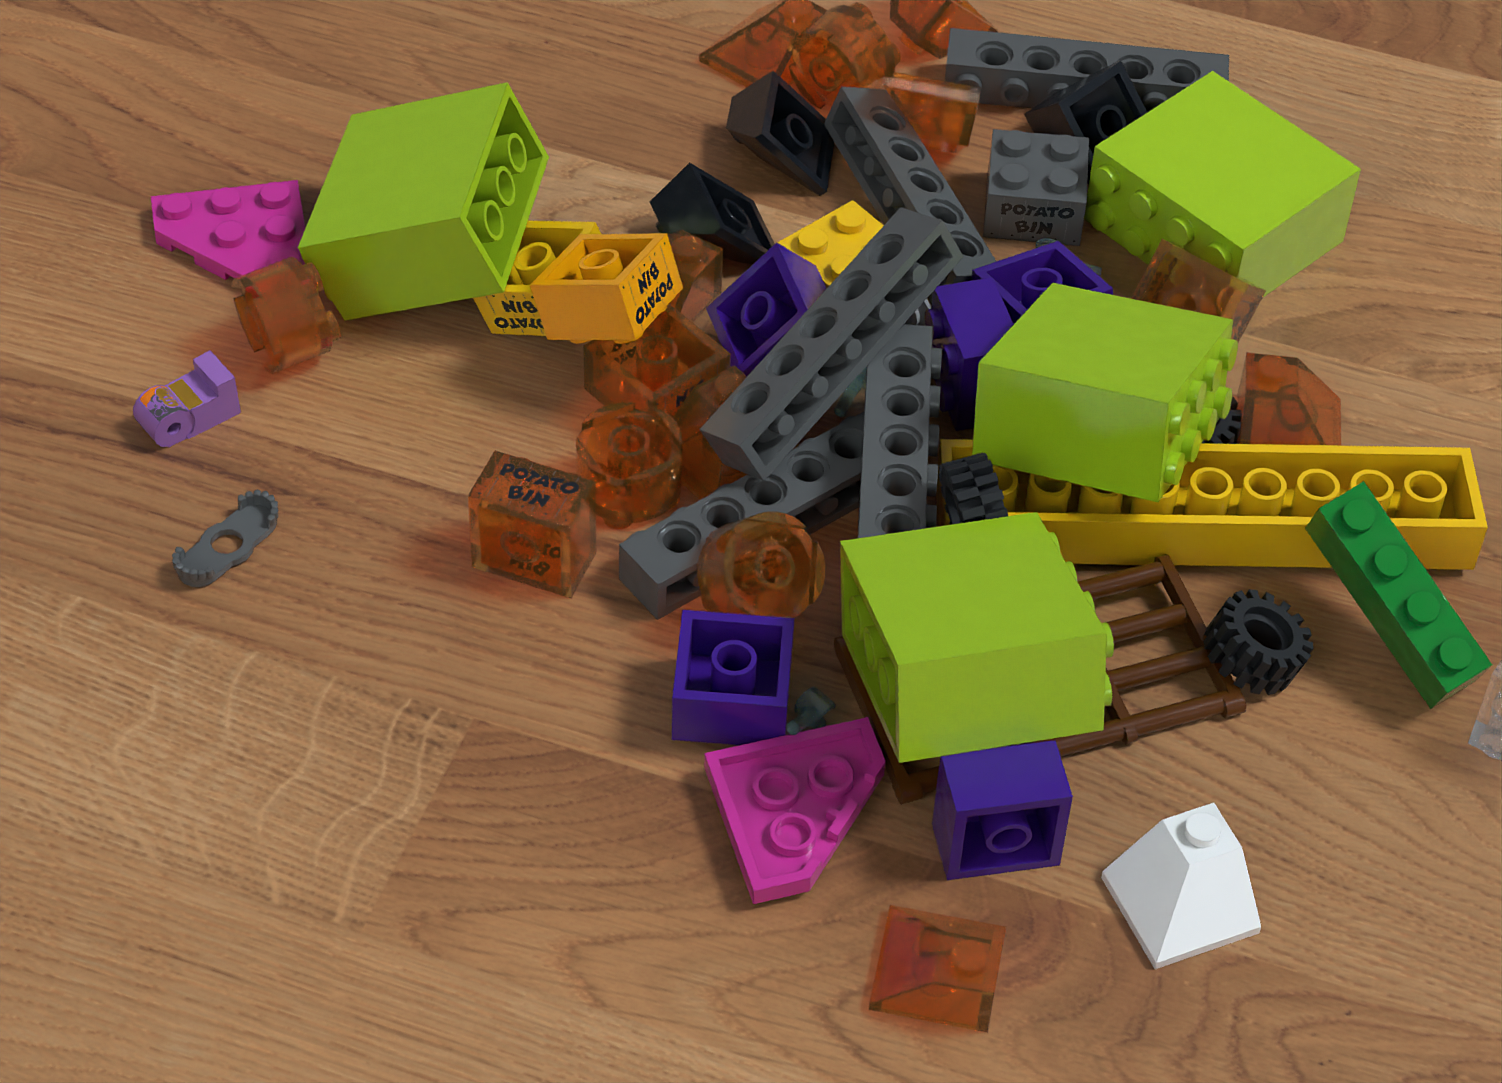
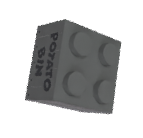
[983,129,1089,246]

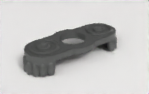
[172,489,278,587]

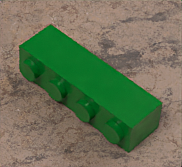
[1305,481,1493,709]

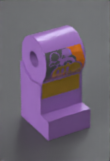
[133,350,241,447]

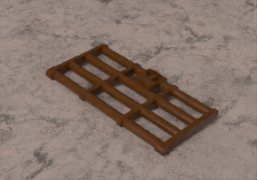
[834,554,1246,805]

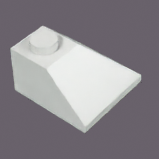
[1101,803,1261,969]

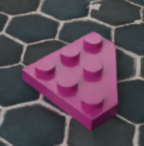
[151,180,315,301]
[704,717,886,904]

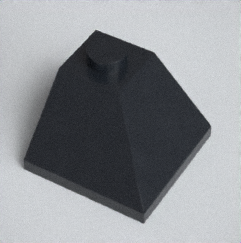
[1024,61,1147,184]
[726,71,835,196]
[649,162,775,265]

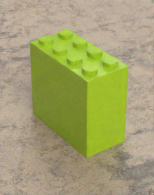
[1084,71,1361,319]
[298,82,549,321]
[972,283,1238,502]
[840,512,1114,763]

